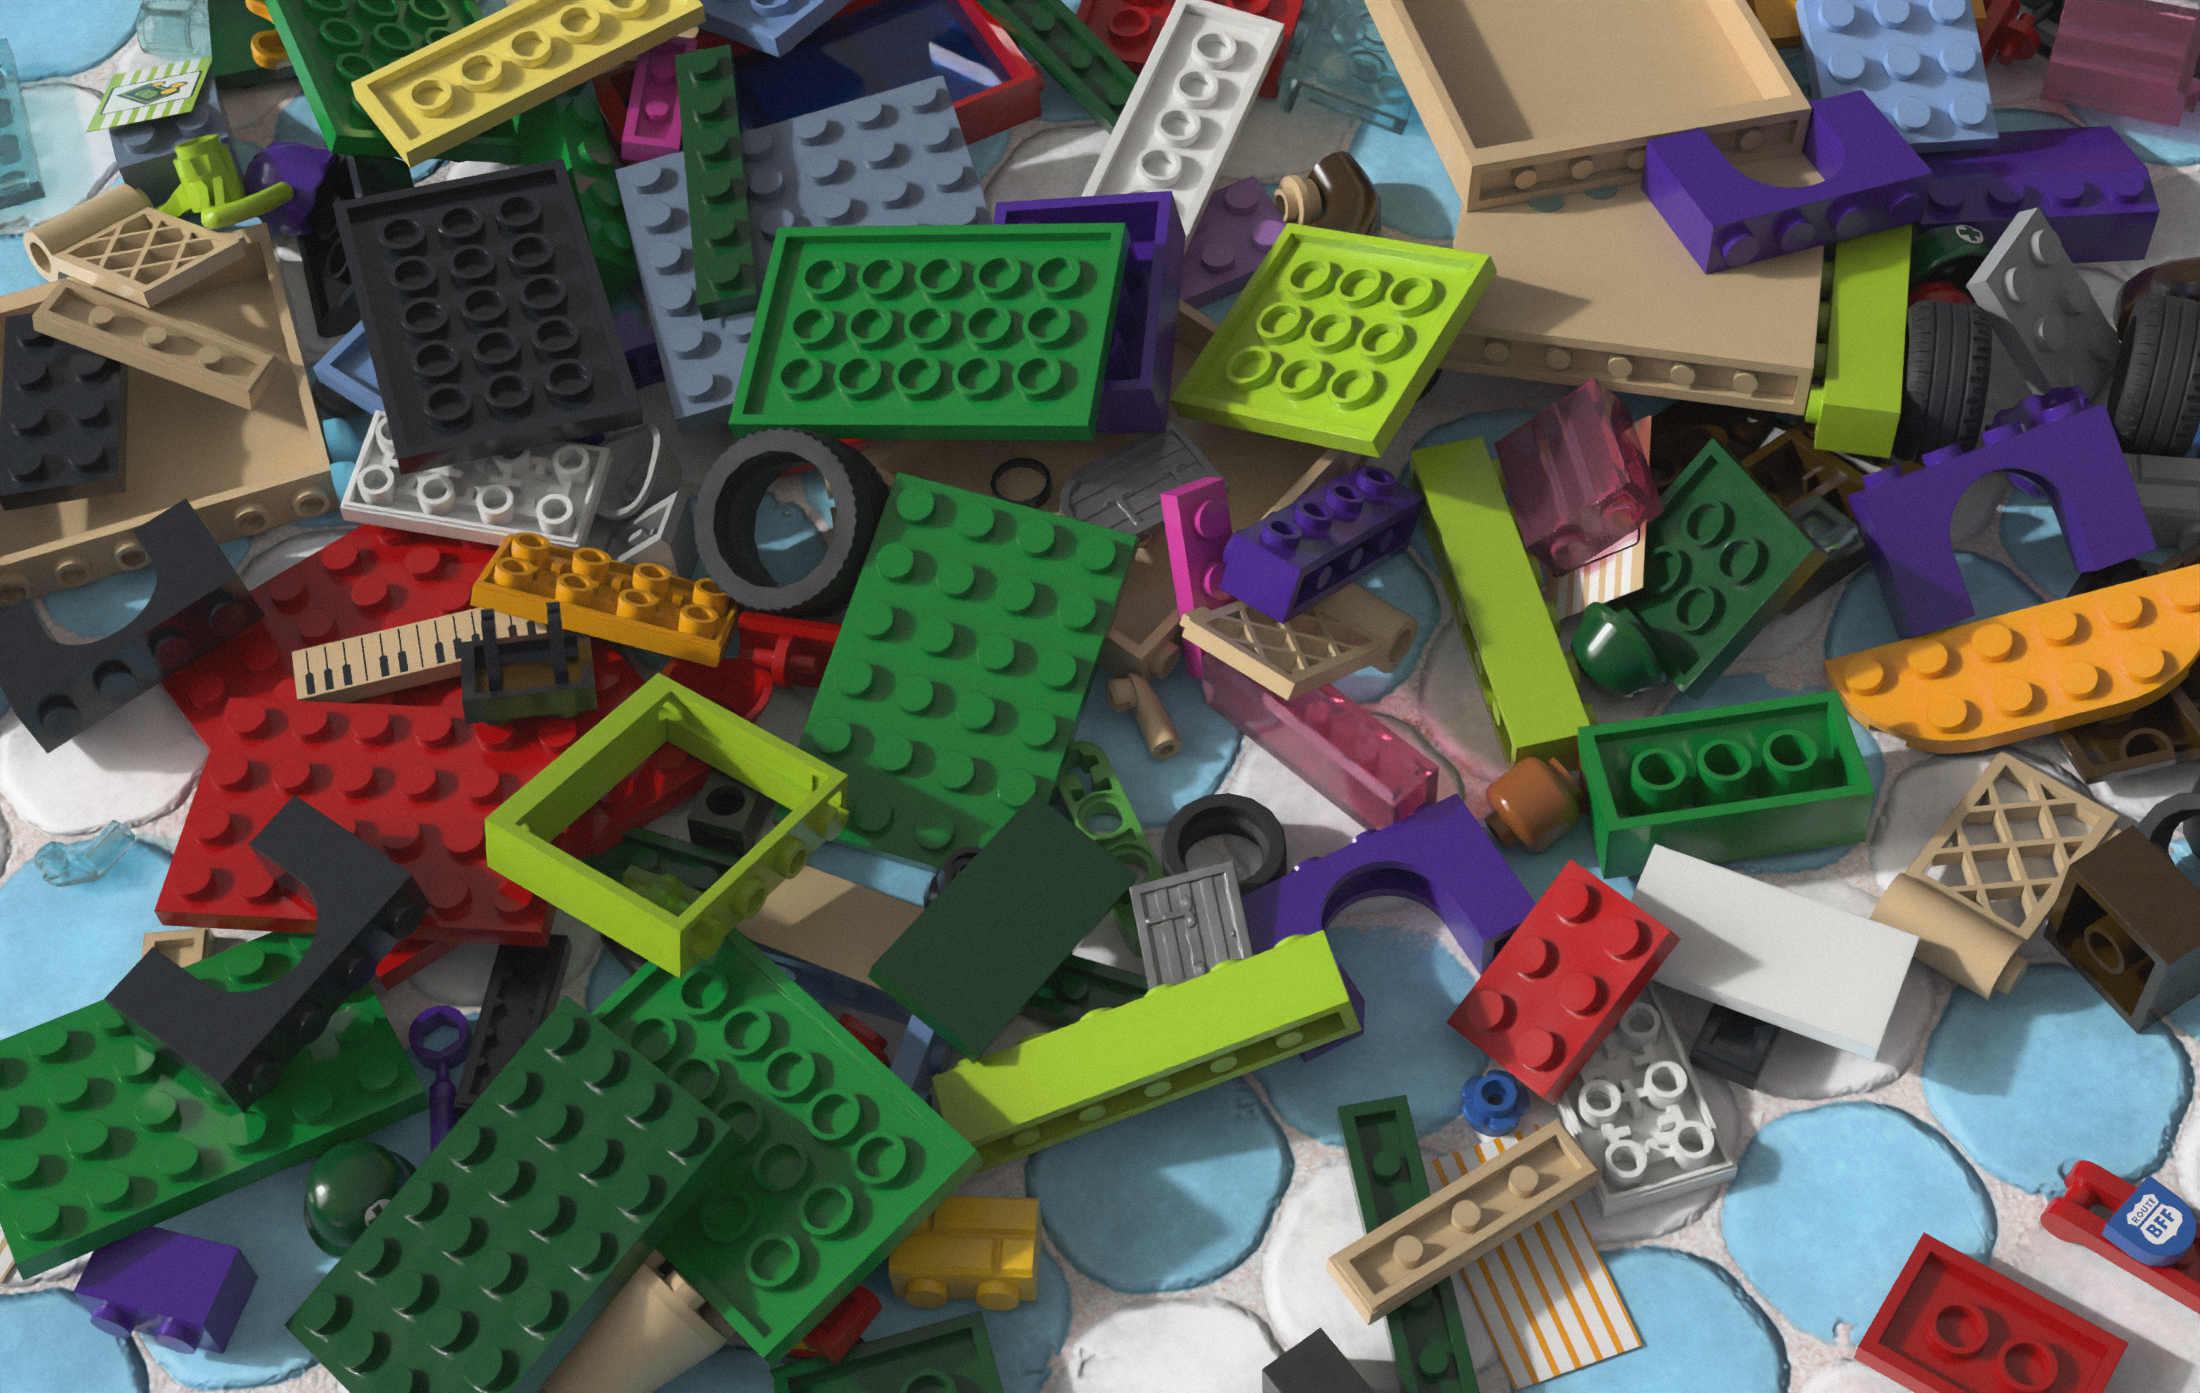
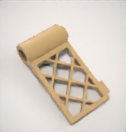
[23,183,248,308]
[1179,582,1418,701]
[1870,750,2122,1001]

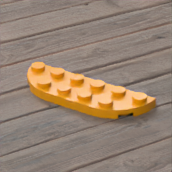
[1823,564,2200,753]

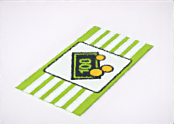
[86,55,212,133]

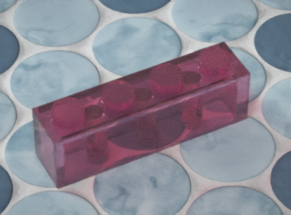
[1201,652,1439,830]

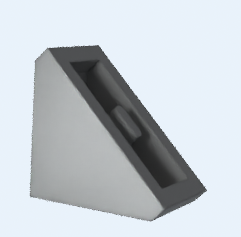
[604,491,700,580]

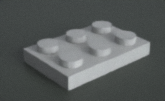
[1966,207,2121,401]

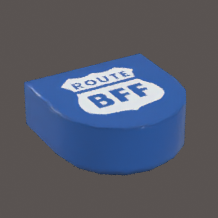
[2101,1175,2196,1267]

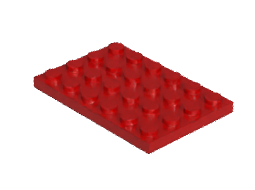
[154,697,601,947]

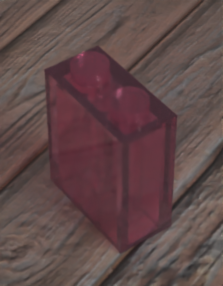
[2040,0,2200,126]
[1494,377,1664,577]

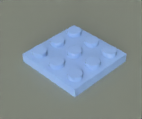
[1795,0,1999,153]

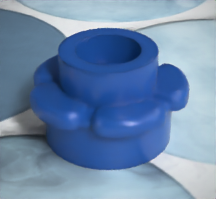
[1461,1070,1530,1137]

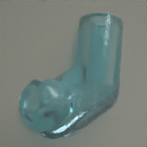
[34,820,137,887]

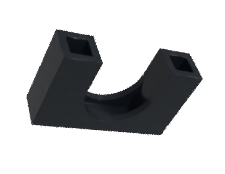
[0,498,265,754]
[104,795,431,1113]

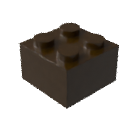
[2043,825,2200,1034]

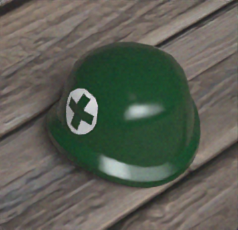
[1908,224,1993,303]
[1570,602,1671,699]
[304,1140,417,1259]

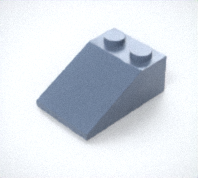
[109,69,244,209]

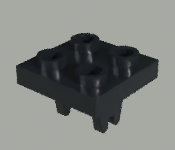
[461,601,598,726]

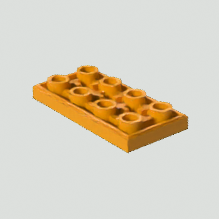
[470,532,745,668]

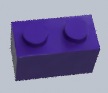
[73,1226,259,1354]

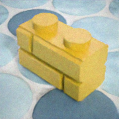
[888,1196,1043,1311]

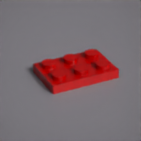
[1446,859,1681,1106]
[1854,1232,2129,1393]

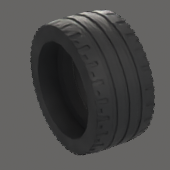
[693,428,890,619]

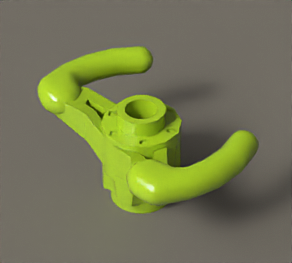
[155,134,294,229]

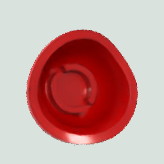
[661,658,773,725]

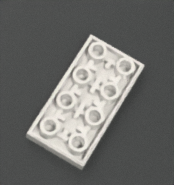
[340,410,612,550]
[1631,844,1920,1061]
[1555,980,1738,1218]

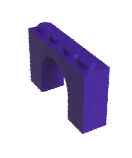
[1641,90,1933,275]
[1847,398,2157,638]
[1242,793,1536,1063]

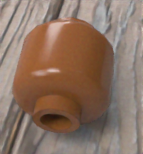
[1483,756,1585,854]

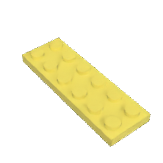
[351,0,706,168]

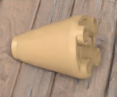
[539,1248,736,1393]

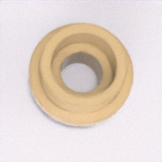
[1272,175,1321,226]

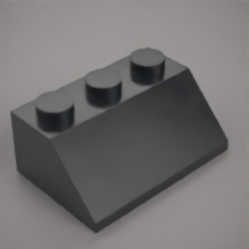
[297,154,414,338]

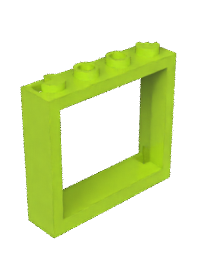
[485,673,850,979]

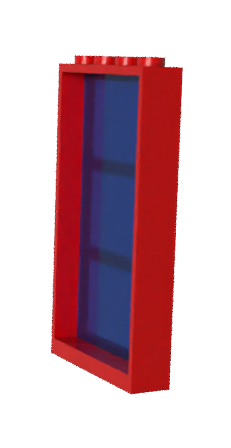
[592,0,1045,167]

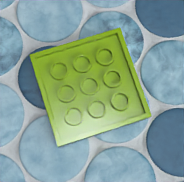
[1170,223,1497,458]

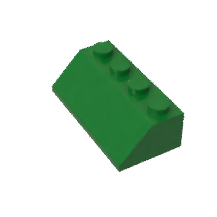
[1577,690,1875,880]

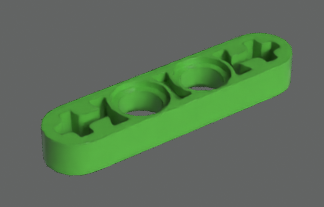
[1056,741,1166,960]

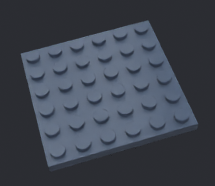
[615,75,993,435]

